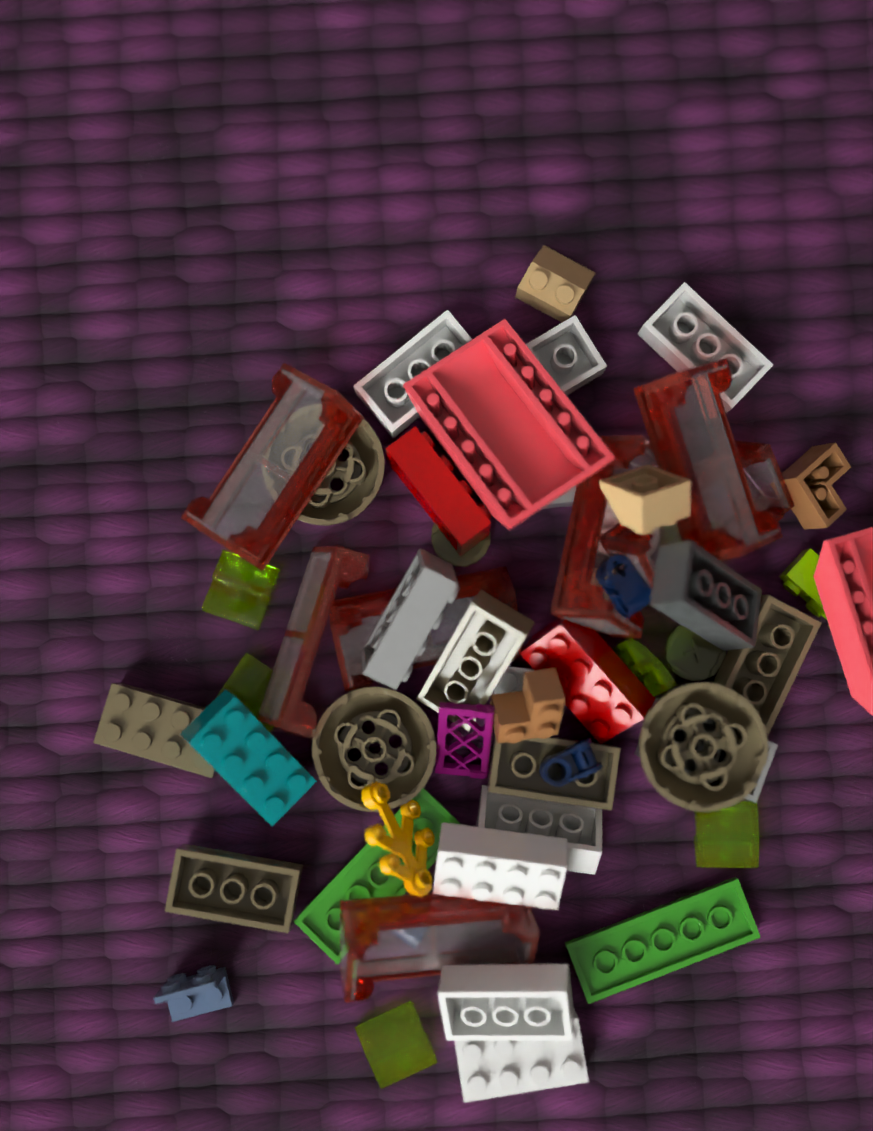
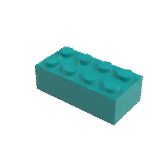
[180,689,316,826]

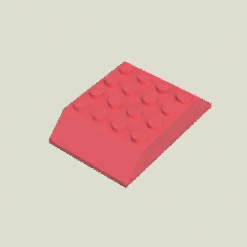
[403,319,615,530]
[814,527,873,716]

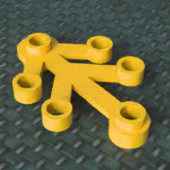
[361,782,435,897]

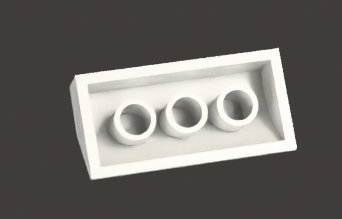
[476,785,602,875]

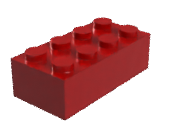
[386,426,492,557]
[519,607,656,744]

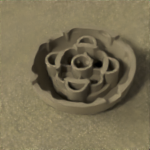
[262,404,385,526]
[639,683,768,812]
[312,687,436,812]

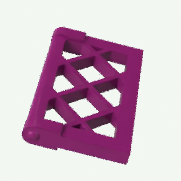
[435,702,495,779]

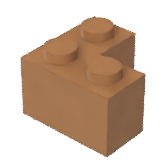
[774,442,851,530]
[490,668,565,744]

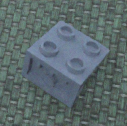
[154,965,234,1022]

